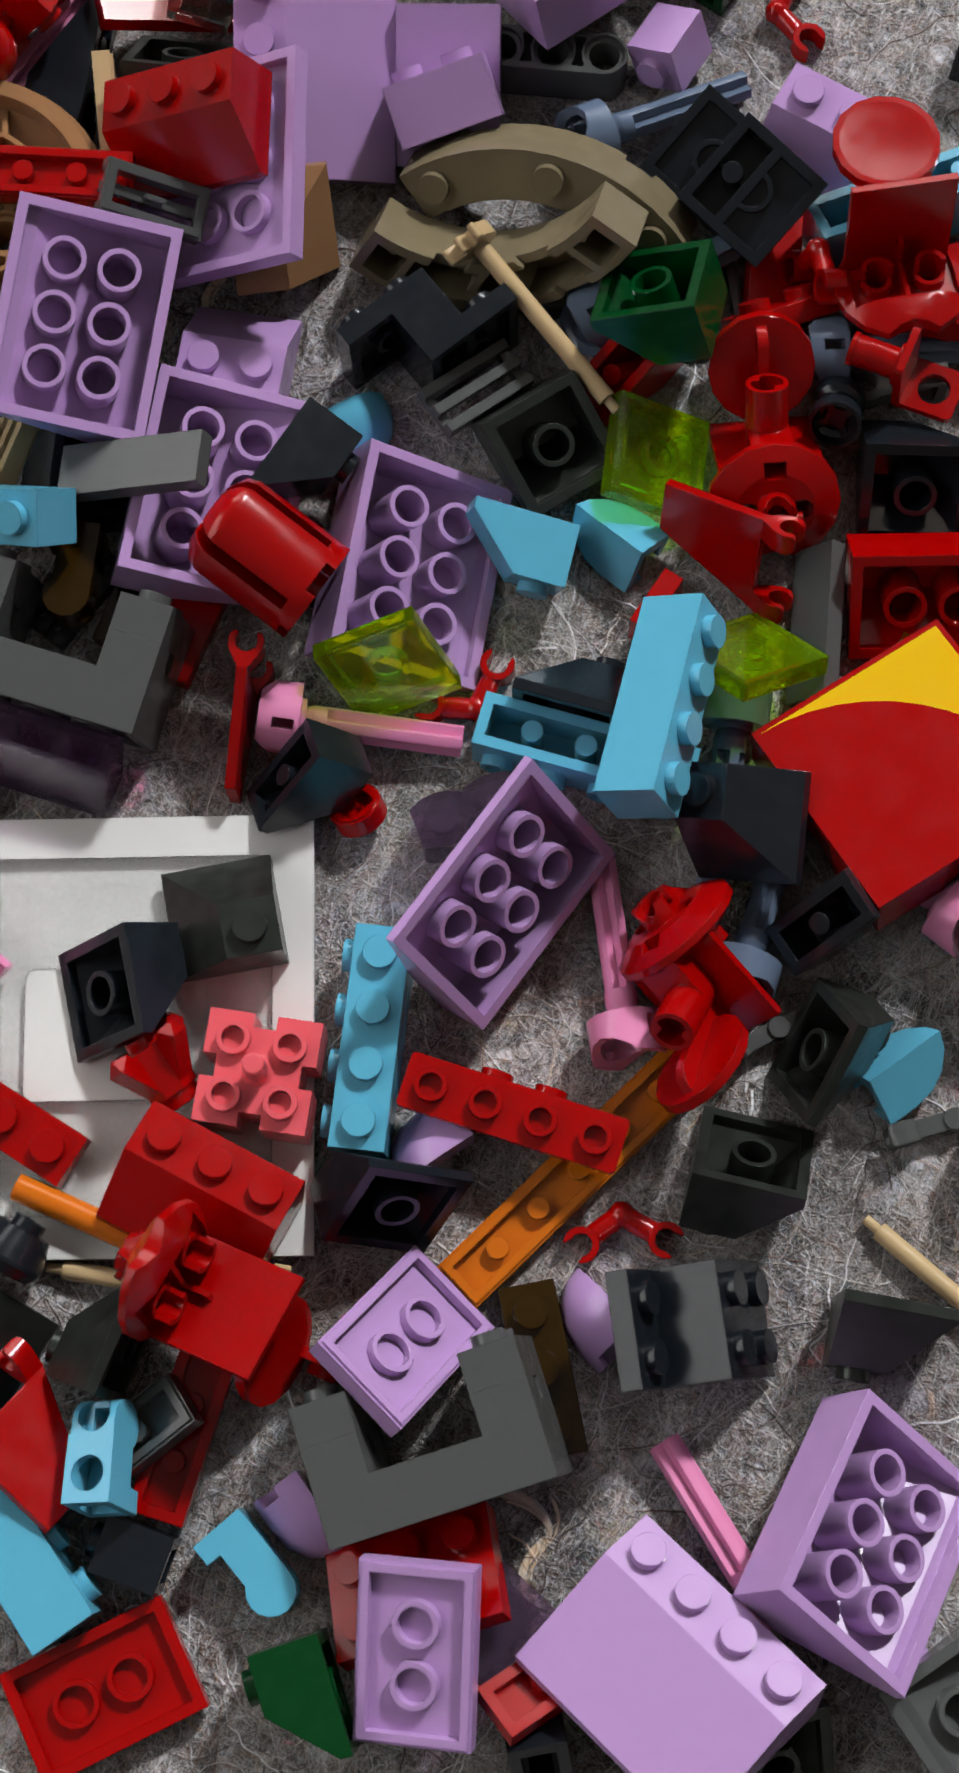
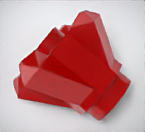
[110,1012,197,1111]

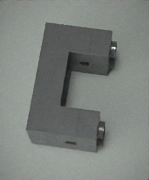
[0,546,195,753]
[288,1327,574,1551]

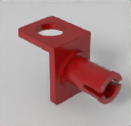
[845,327,959,423]

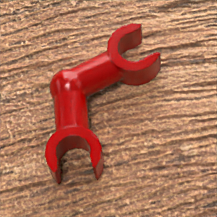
[765,0,826,63]
[785,237,847,305]
[414,648,516,723]
[562,1201,684,1264]

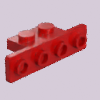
[396,1052,630,1175]

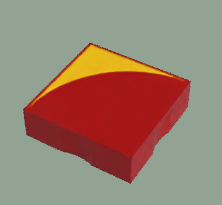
[751,619,959,931]

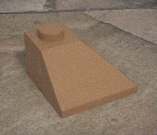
[235,161,340,296]

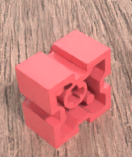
[191,1007,329,1146]

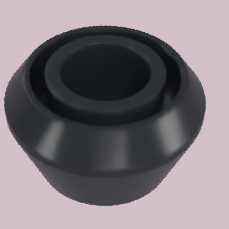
[0,1211,49,1285]

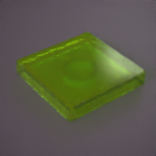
[600,390,710,516]
[312,606,461,716]
[714,612,829,702]

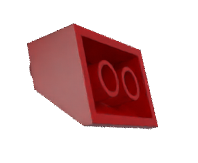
[102,47,272,206]
[844,532,959,659]
[96,1100,305,1262]

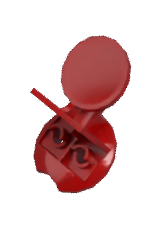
[832,96,959,340]
[707,310,841,556]
[619,878,782,1114]
[114,1198,312,1408]

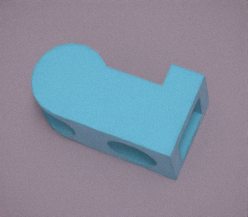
[61,1399,139,1518]
[193,1508,301,1617]

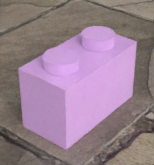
[382,45,505,151]

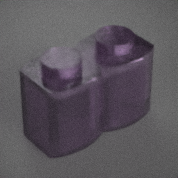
[410,771,512,863]

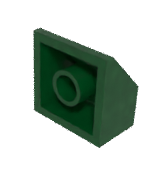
[590,239,728,365]
[241,1627,361,1760]

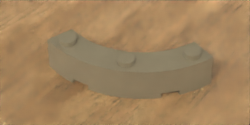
[399,123,698,251]
[349,181,649,309]

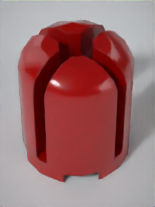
[188,478,350,638]

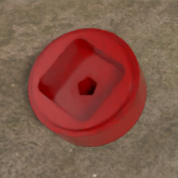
[330,784,387,838]

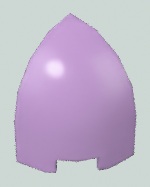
[391,1113,474,1167]
[560,1268,616,1374]
[253,1470,345,1559]

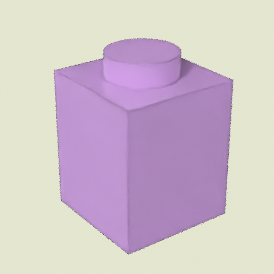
[627,2,713,92]

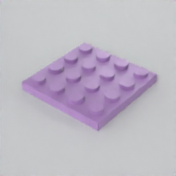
[131,44,309,290]

